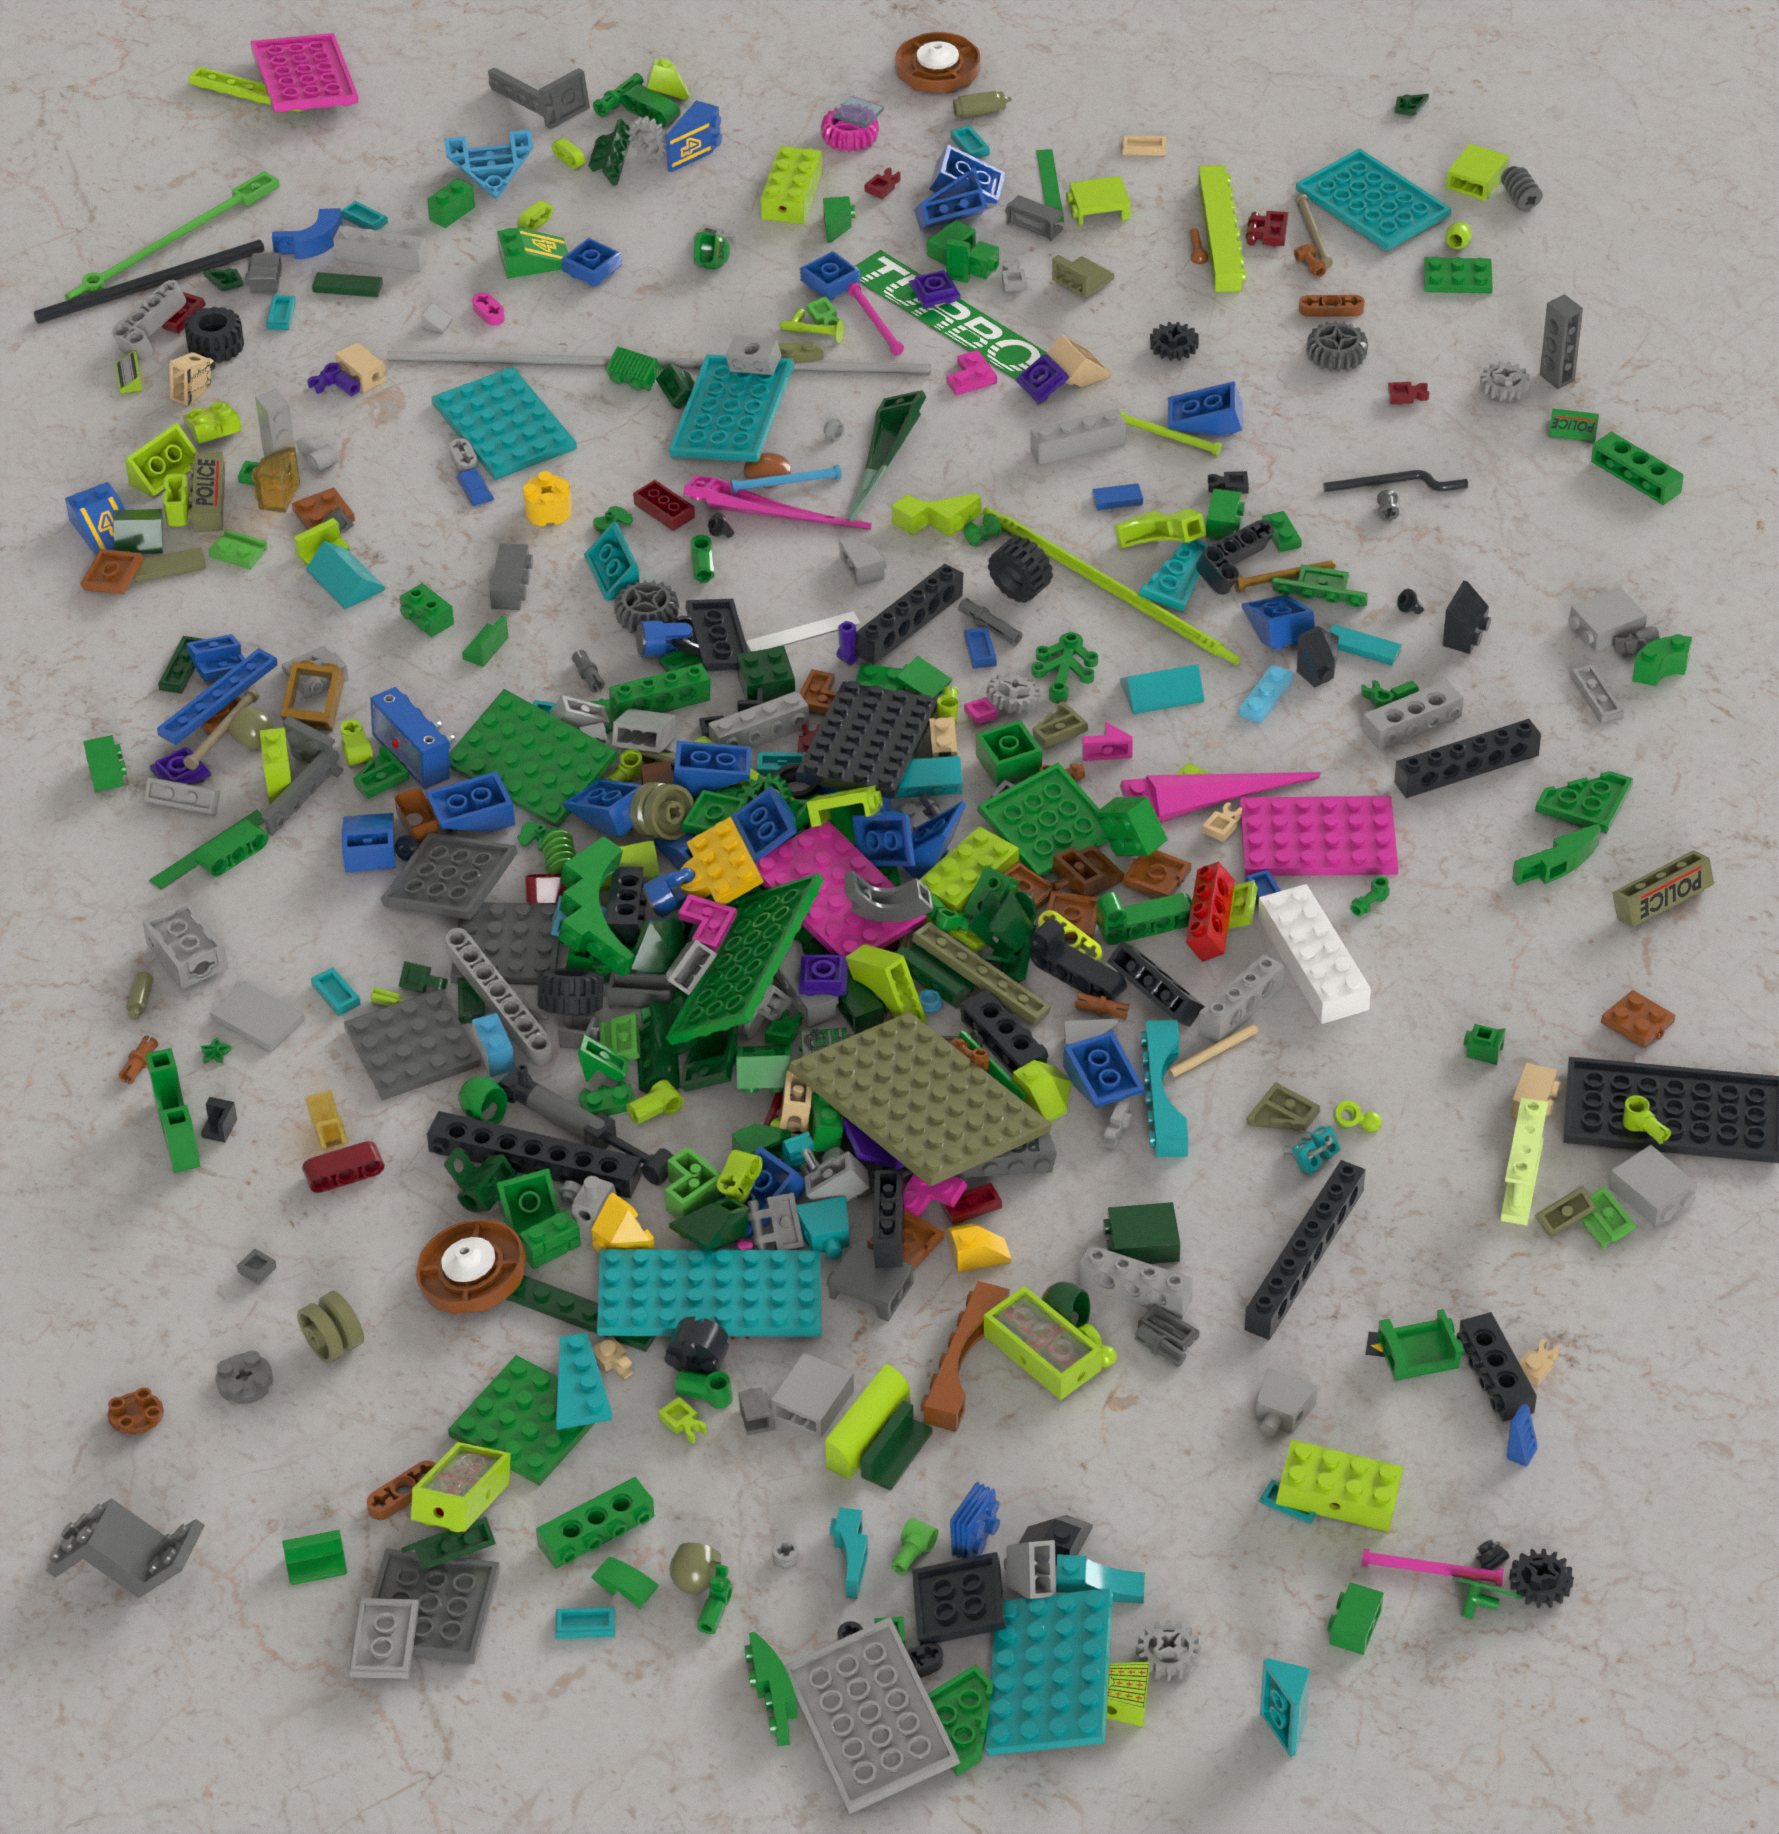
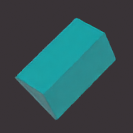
[584,521,640,601]
[306,541,385,609]
[1120,664,1204,714]
[1260,1658,1310,1757]

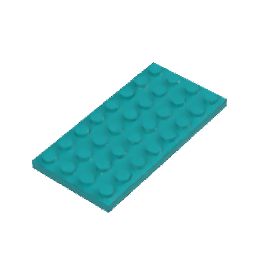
[597,1249,821,1337]

